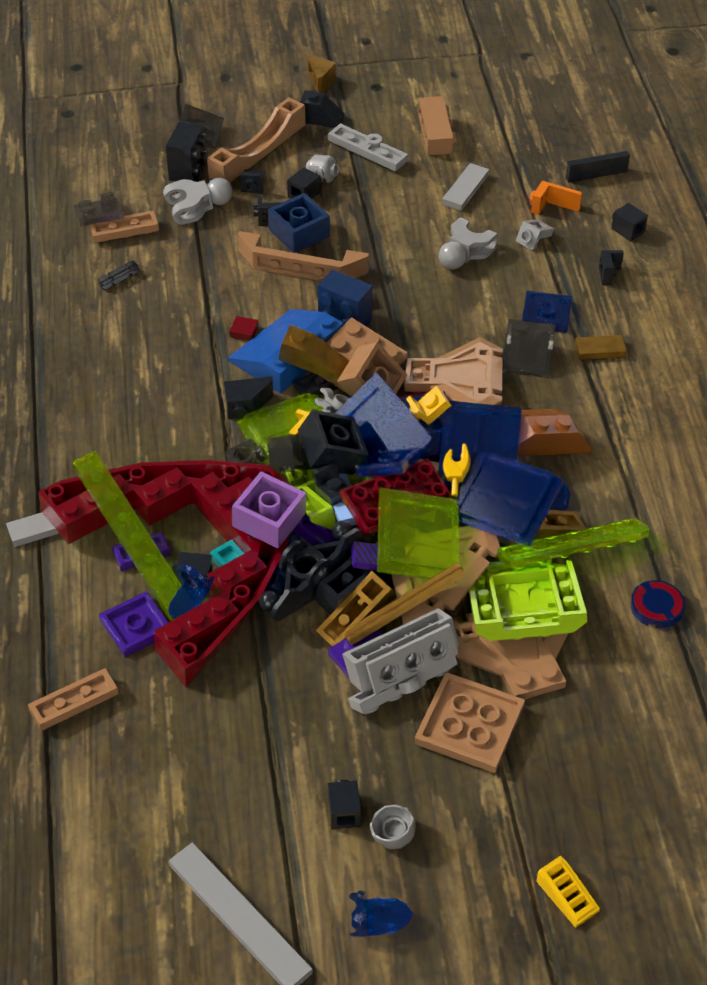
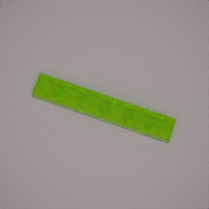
[497,518,649,569]

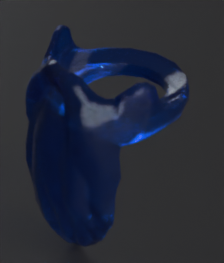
[168,564,215,619]
[349,890,413,937]

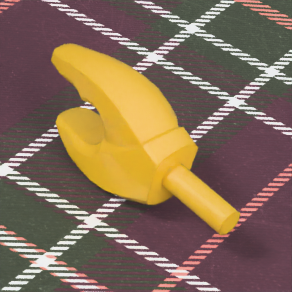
[443,444,470,497]

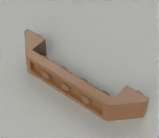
[238,231,369,281]

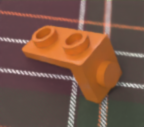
[529,181,583,215]

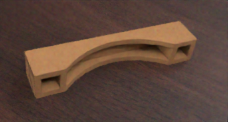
[207,97,305,183]

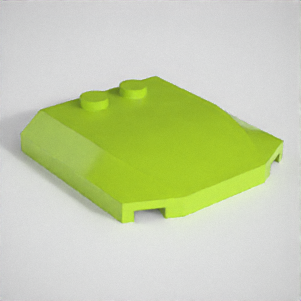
[468,557,587,641]

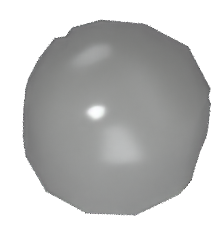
[370,805,416,850]

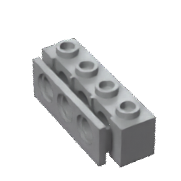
[343,608,459,694]

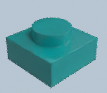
[210,539,244,567]

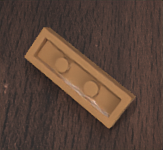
[89,210,159,243]
[28,668,119,731]

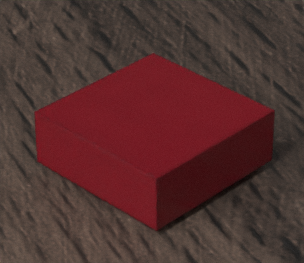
[229,316,259,341]

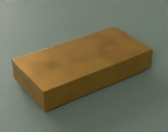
[575,335,626,360]

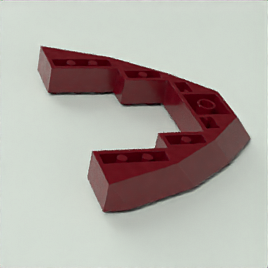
[38,460,290,687]

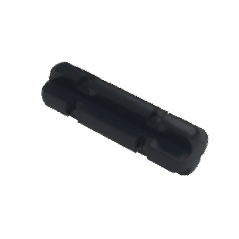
[98,261,139,290]

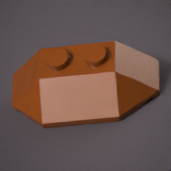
[494,409,592,457]

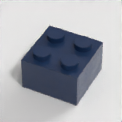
[268,193,330,253]
[318,269,373,327]

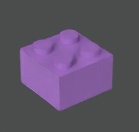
[232,472,306,548]

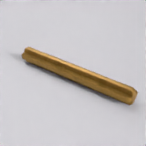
[344,563,465,645]

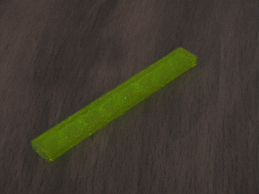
[72,451,195,621]

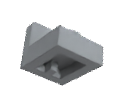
[516,219,554,250]

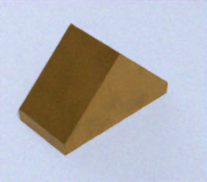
[307,55,336,93]

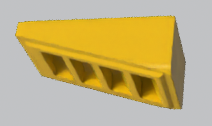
[536,856,600,928]

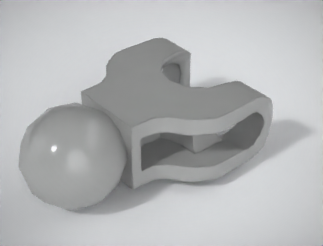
[163,178,233,225]
[438,218,499,270]

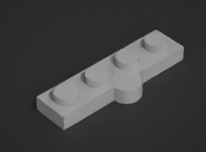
[328,124,408,172]
[348,656,458,714]

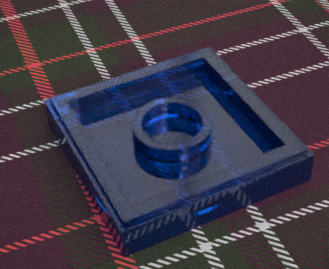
[521,291,572,333]
[355,448,424,477]

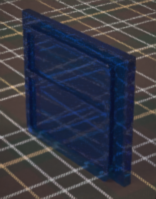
[335,372,434,474]
[438,400,522,491]
[445,452,564,547]

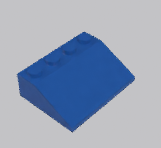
[228,309,343,394]

